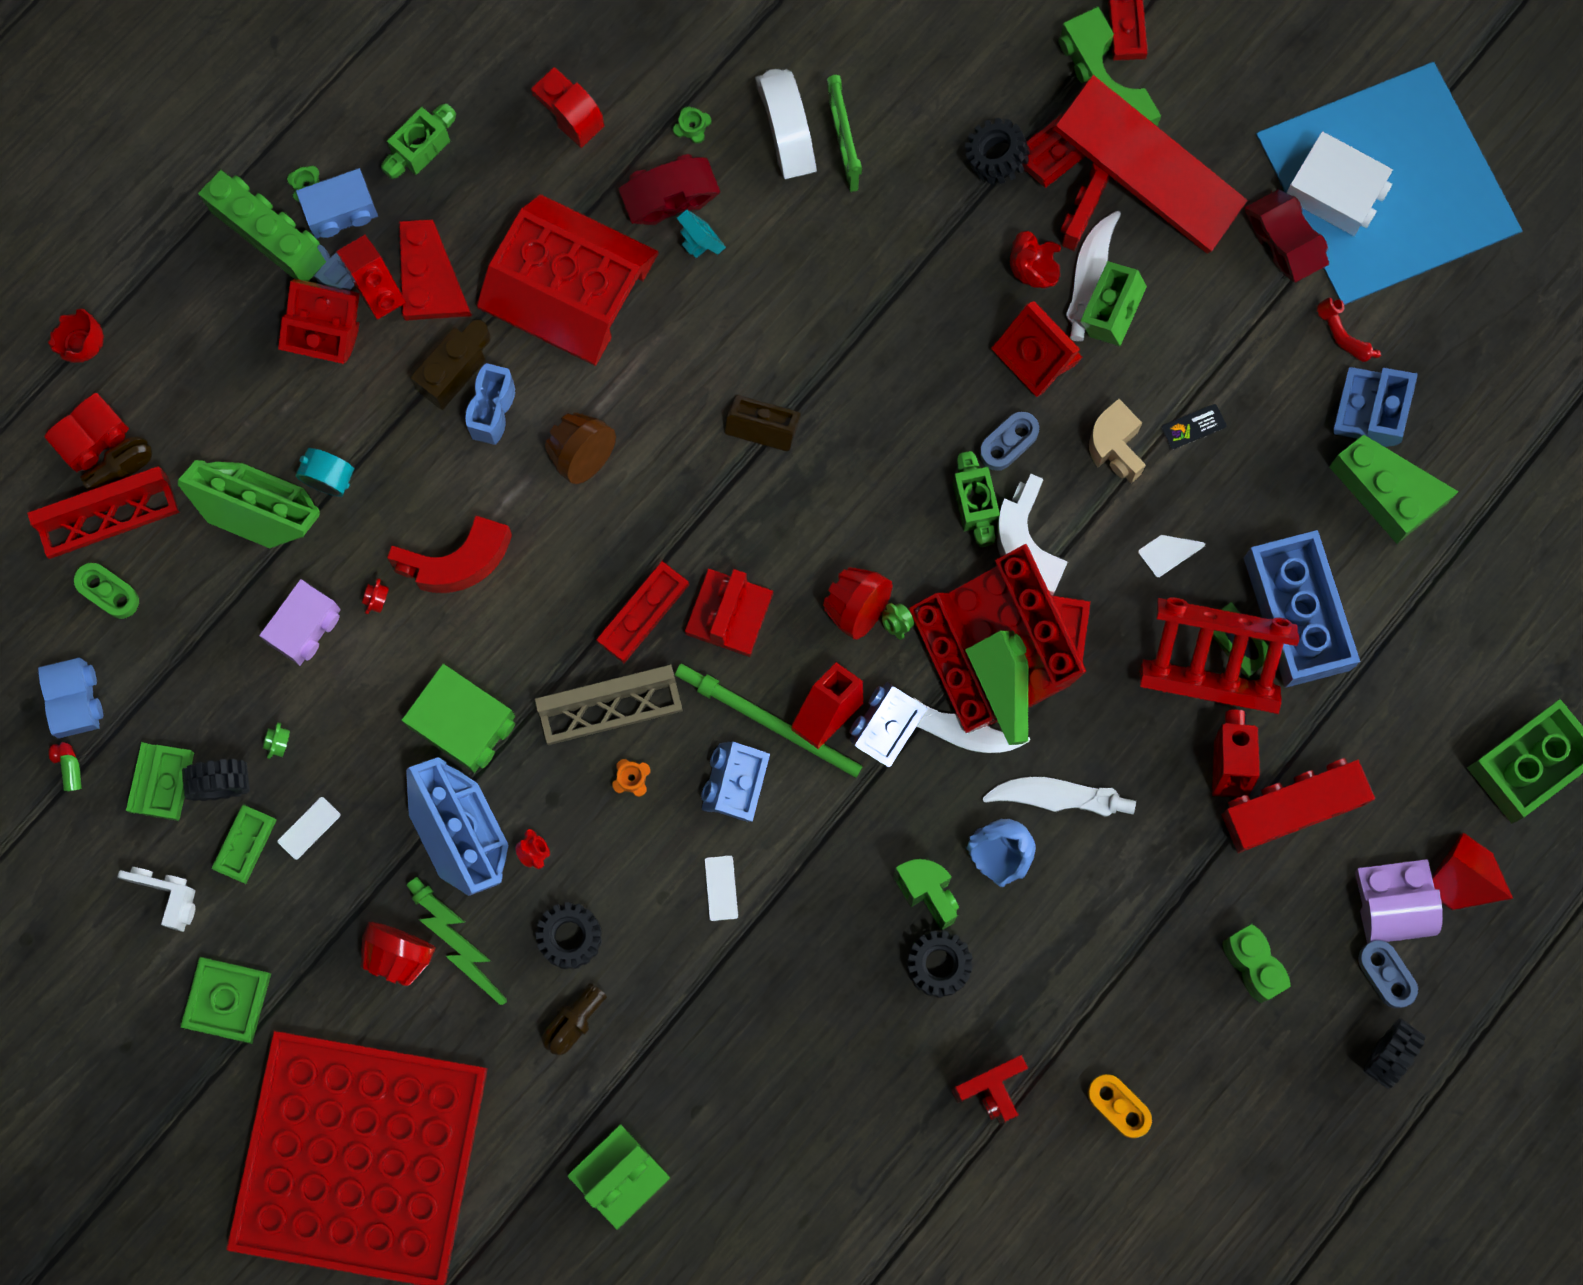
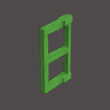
[827,75,862,192]

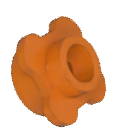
[612,759,651,797]

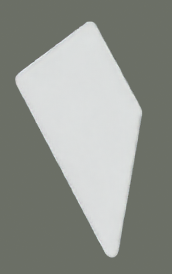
[1138,535,1205,577]

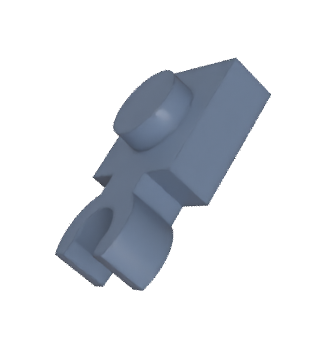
[314,245,355,291]

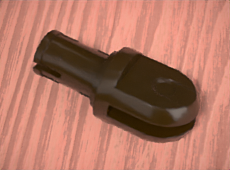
[80,437,152,491]
[542,983,607,1056]

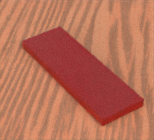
[1053,75,1248,254]

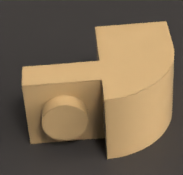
[1089,399,1146,483]

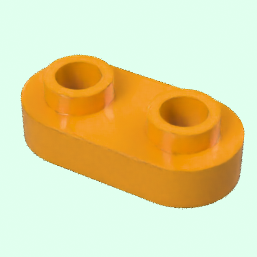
[1088,1075,1152,1138]

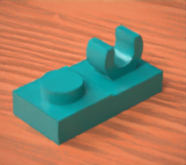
[677,210,726,258]

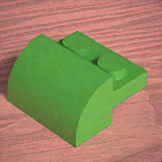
[893,859,959,931]

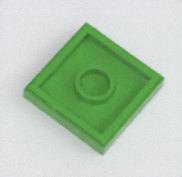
[181,957,271,1044]

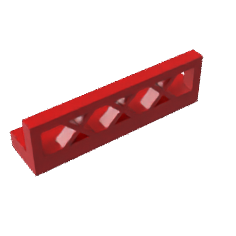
[27,466,180,559]

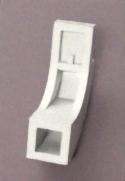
[755,69,817,179]
[996,474,1067,596]

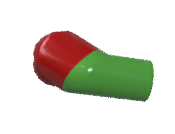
[49,742,82,791]

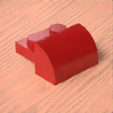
[278,279,360,364]

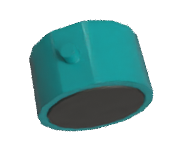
[295,448,354,497]

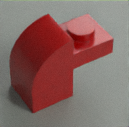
[531,67,604,148]

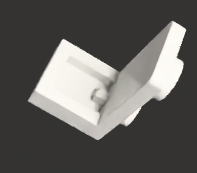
[118,867,196,932]

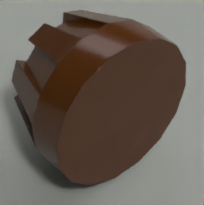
[545,412,616,484]

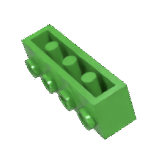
[198,170,326,281]

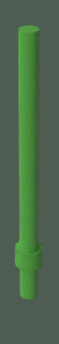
[675,663,863,778]

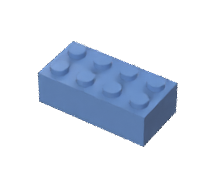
[1244,530,1360,688]

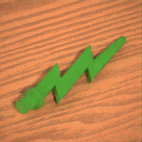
[406,877,507,1005]

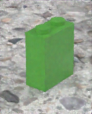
[402,664,515,773]

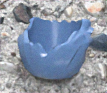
[966,819,1036,887]

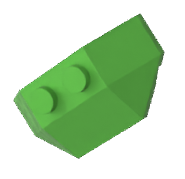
[178,460,320,548]

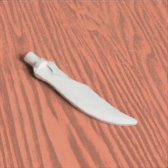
[1066,211,1121,341]
[913,698,1030,753]
[983,777,1136,817]

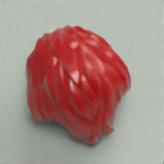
[1010,231,1061,289]

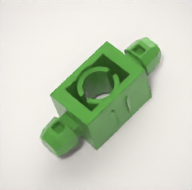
[381,103,456,179]
[953,451,1000,547]

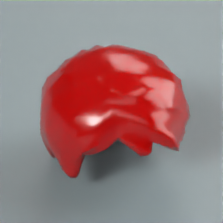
[48,309,104,363]

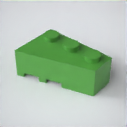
[1330,435,1458,544]

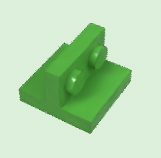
[568,1124,670,1230]

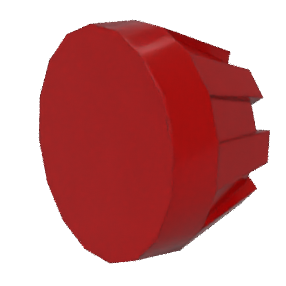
[823,567,893,640]
[361,922,436,986]

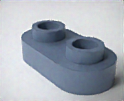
[980,412,1039,471]
[1358,940,1418,1008]

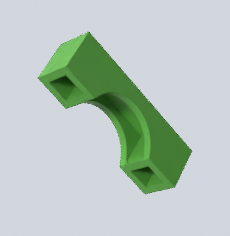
[1059,7,1161,127]

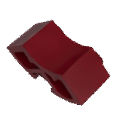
[619,154,721,225]
[1244,189,1329,283]

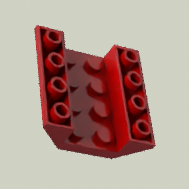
[477,194,659,366]
[909,544,1087,733]

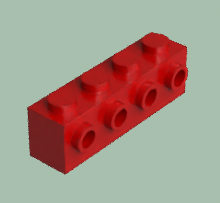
[1221,758,1375,853]

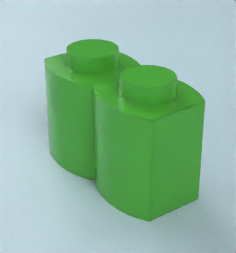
[1223,924,1290,1003]

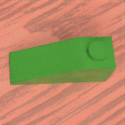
[966,631,1028,745]

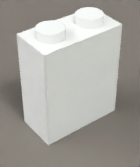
[1287,131,1393,236]

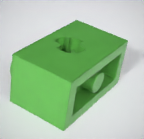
[1081,261,1147,346]

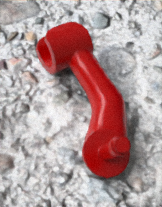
[1317,297,1381,362]

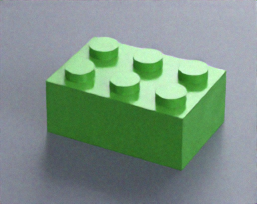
[1467,699,1583,824]

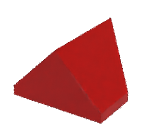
[1432,832,1513,910]

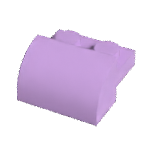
[1355,859,1442,944]

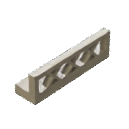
[535,665,683,745]

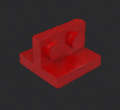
[991,301,1083,397]
[685,568,774,657]
[951,1055,1028,1124]

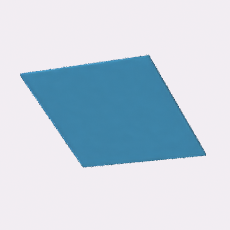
[1256,62,1523,305]

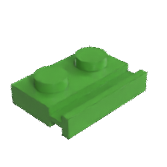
[126,742,194,821]

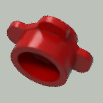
[361,578,389,614]
[515,829,550,869]

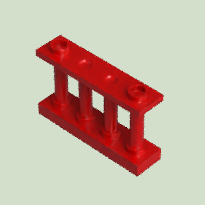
[1140,597,1299,714]

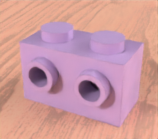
[259,579,341,666]

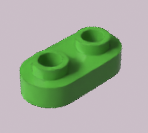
[74,563,139,619]

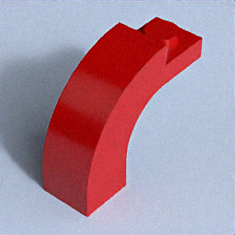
[387,515,512,593]

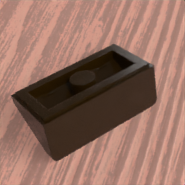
[725,395,801,451]

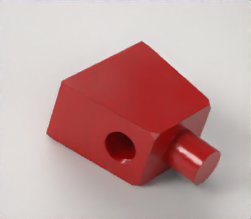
[1212,710,1260,798]

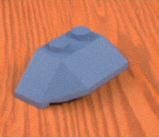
[406,757,509,896]

